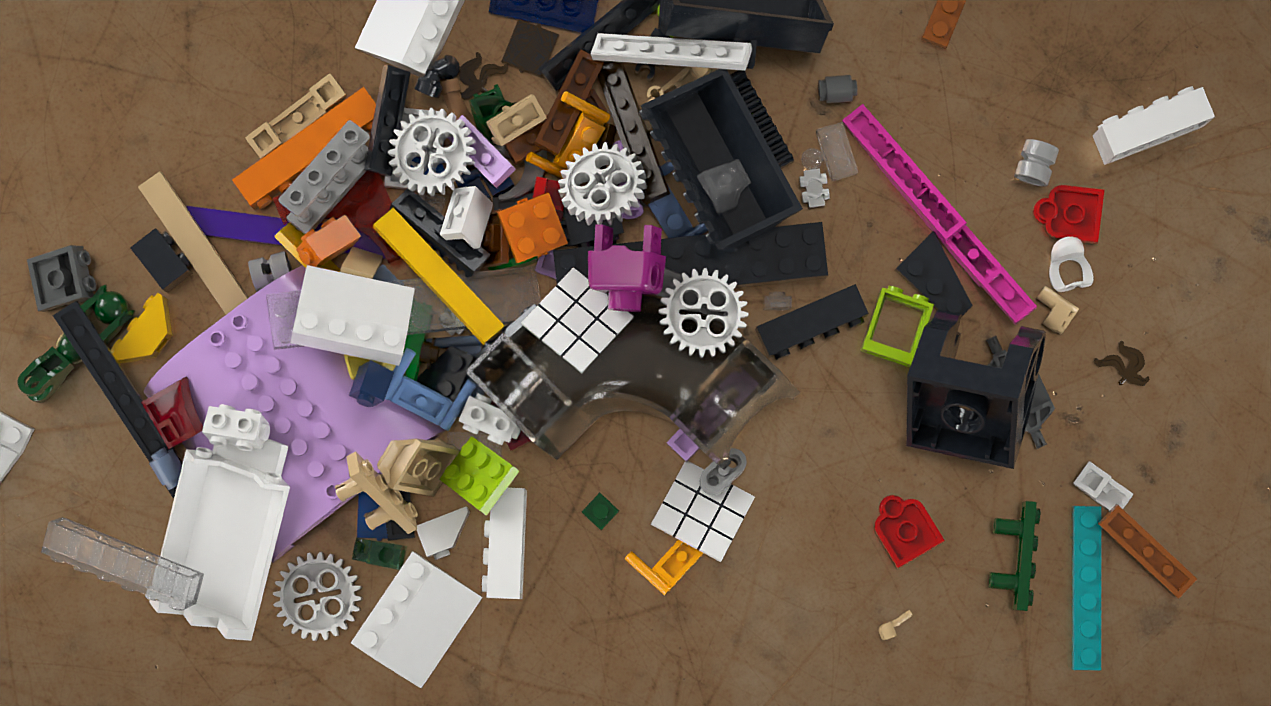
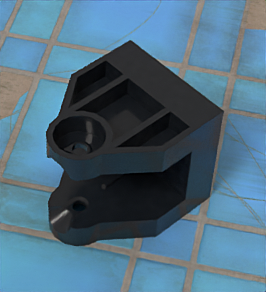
[906,310,1046,469]

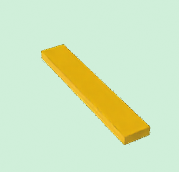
[373,208,505,345]

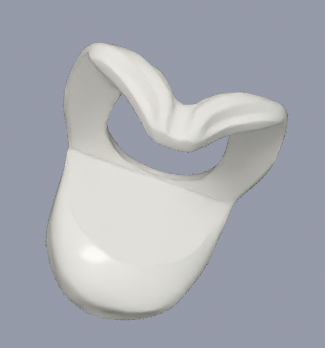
[1049,237,1093,292]

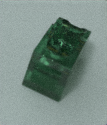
[351,538,407,570]

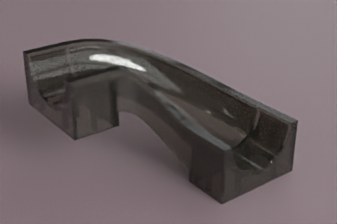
[465,296,800,470]

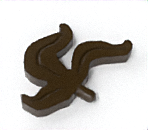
[459,52,508,100]
[1093,341,1150,386]

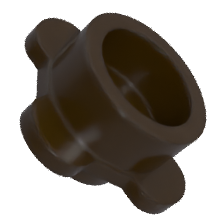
[419,337,440,370]

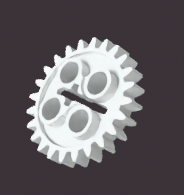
[388,108,476,196]
[558,142,647,225]
[659,268,748,358]
[273,552,363,641]

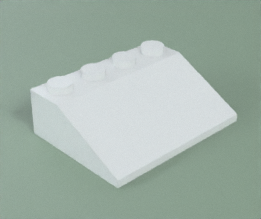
[355,0,465,77]
[290,265,415,366]
[351,551,483,688]

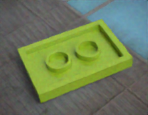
[439,436,519,516]

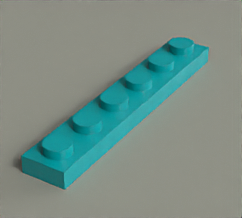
[1072,506,1102,671]

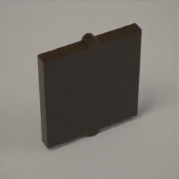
[501,19,559,78]

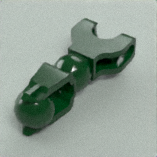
[17,285,135,403]

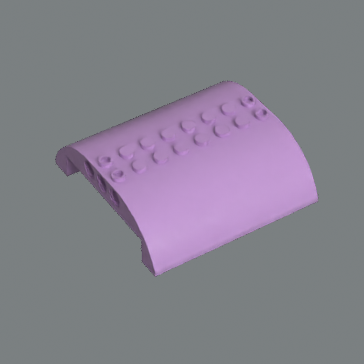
[143,265,445,563]

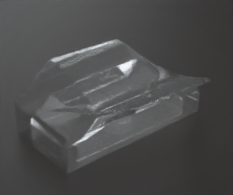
[697,159,751,214]

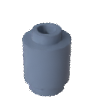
[149,447,182,490]

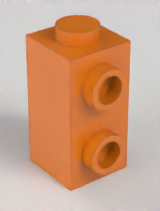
[296,215,361,268]

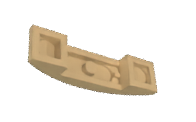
[245,73,346,159]

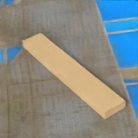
[138,171,249,315]

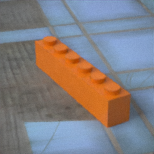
[232,87,376,210]

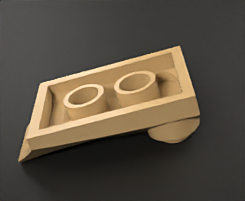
[377,438,461,496]

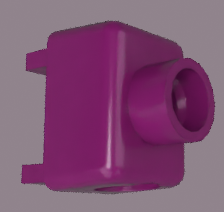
[588,225,666,312]

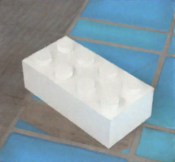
[1093,86,1215,165]
[482,488,527,599]

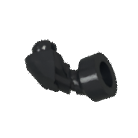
[414,55,460,98]

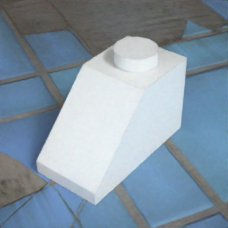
[417,507,470,560]

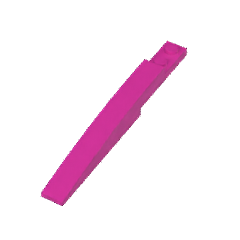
[842,104,1037,325]

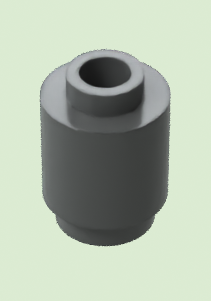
[818,75,857,103]

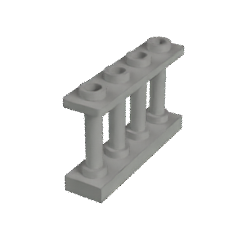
[278,120,370,234]

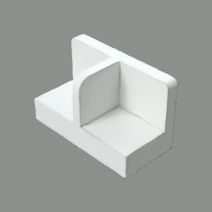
[440,186,493,249]

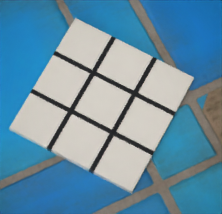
[521,268,634,374]
[651,461,755,562]

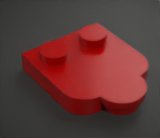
[1033,185,1105,244]
[874,495,945,569]

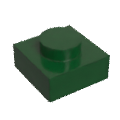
[582,492,619,530]

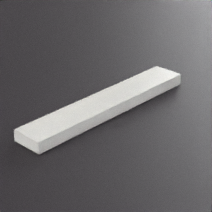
[591,33,752,70]

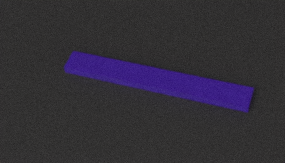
[186,206,397,261]

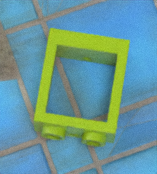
[861,285,934,368]

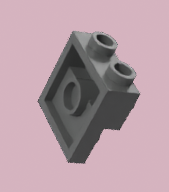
[27,245,96,312]

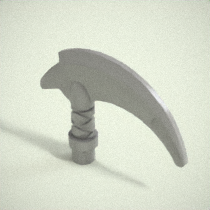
[494,145,547,201]

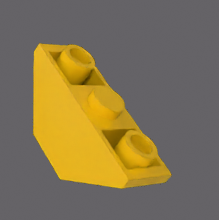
[111,292,173,364]

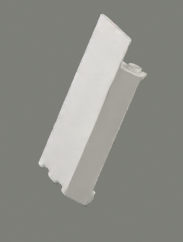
[149,439,290,641]

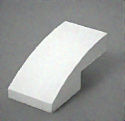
[1073,461,1134,511]

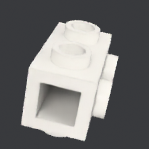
[459,393,523,445]
[202,404,270,451]

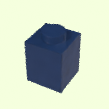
[349,360,394,407]

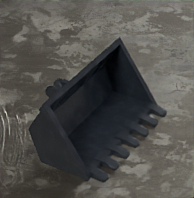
[658,0,834,69]
[639,69,803,250]

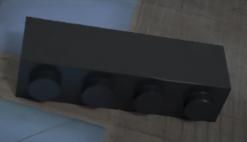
[755,284,869,360]

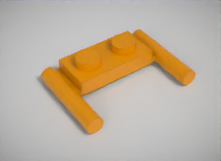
[526,91,610,179]
[625,540,704,596]

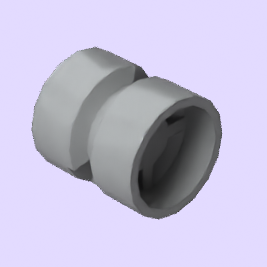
[1014,139,1059,187]
[248,251,292,292]

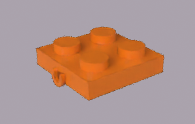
[497,193,568,263]

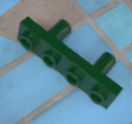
[989,501,1041,611]

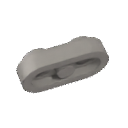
[700,448,747,495]

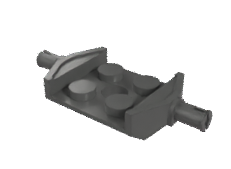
[986,335,1055,449]

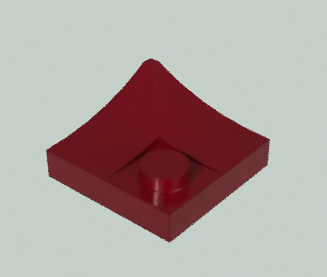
[141,376,203,449]

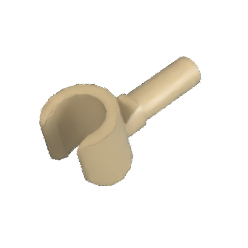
[879,610,913,640]

